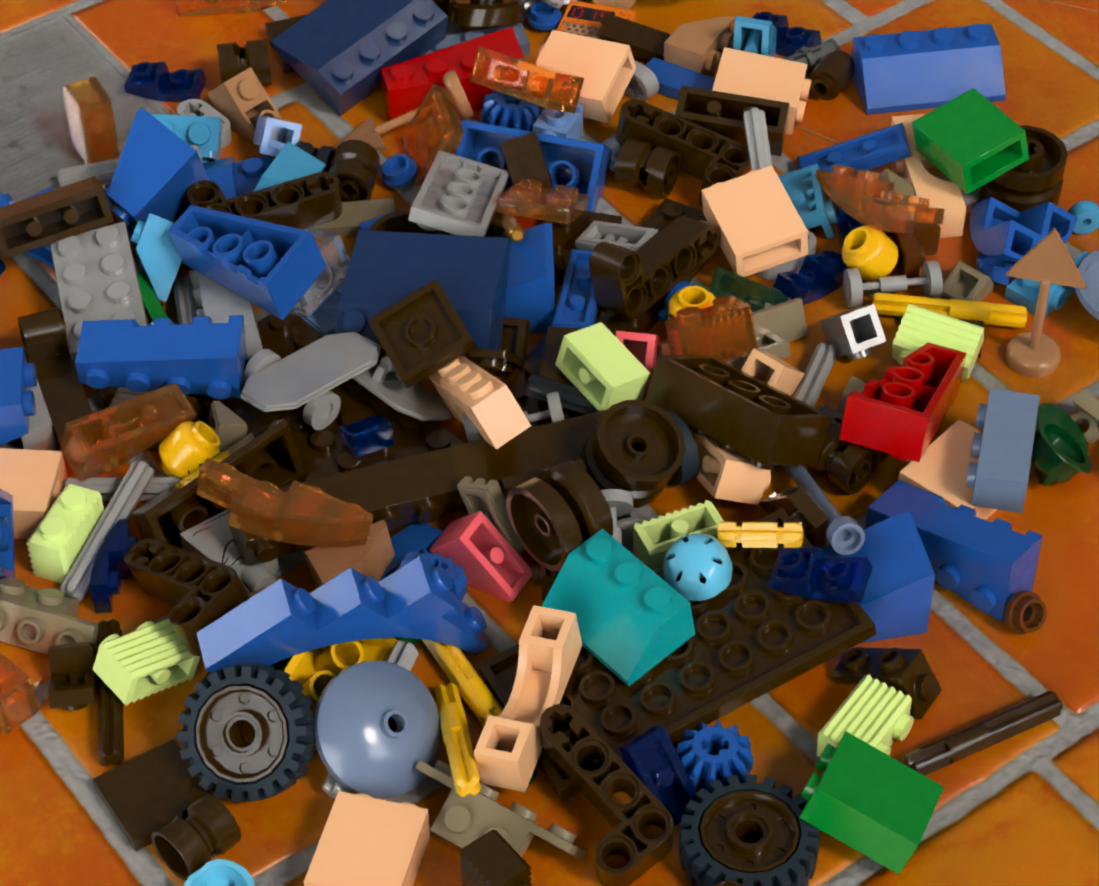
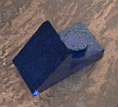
[619,726,696,826]

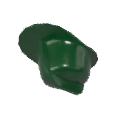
[1031,403,1092,486]

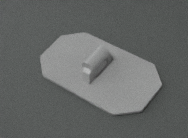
[240,332,382,412]
[352,355,451,421]

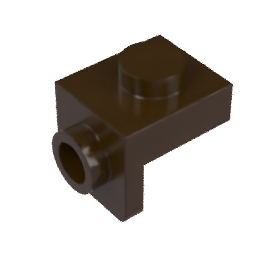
[48,642,97,711]

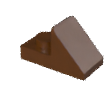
[884,206,941,278]

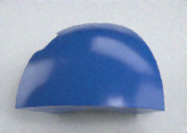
[970,197,1078,262]

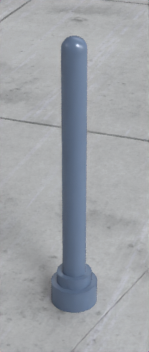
[782,464,865,555]

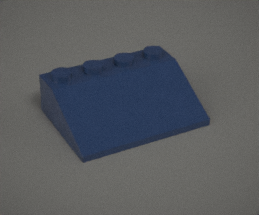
[270,0,448,116]
[336,230,511,355]

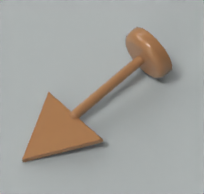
[333,69,474,151]
[1005,228,1087,377]

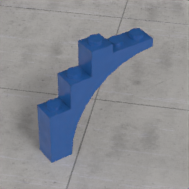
[197,556,489,673]

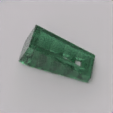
[707,267,789,318]

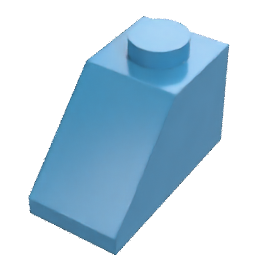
[733,16,777,57]
[254,141,326,191]
[130,213,182,306]

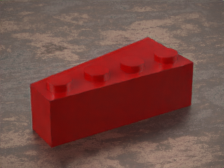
[381,26,528,121]
[839,342,967,462]

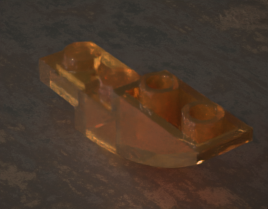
[815,165,944,234]
[197,458,374,547]

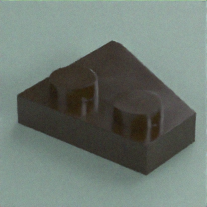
[759,488,829,551]

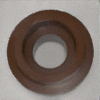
[1005,590,1047,634]

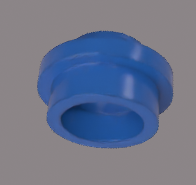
[527,1,562,32]
[382,154,418,189]

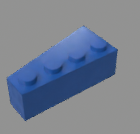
[168,205,327,321]
[75,315,247,400]
[865,480,1043,622]

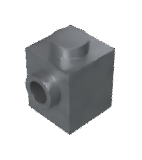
[820,304,887,361]

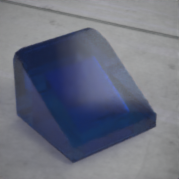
[340,415,394,458]

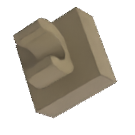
[1071,389,1099,445]

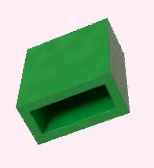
[912,88,1029,194]
[799,731,944,875]

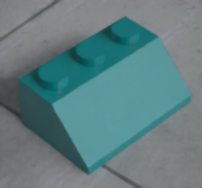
[542,528,696,687]

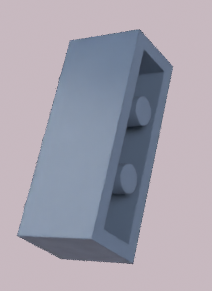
[966,388,1040,513]

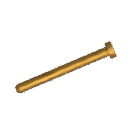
[492,199,525,243]

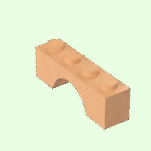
[891,114,966,238]
[429,355,531,449]
[473,605,582,793]

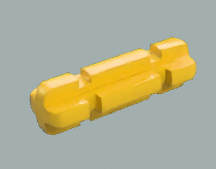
[717,521,804,549]

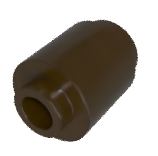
[808,51,855,100]

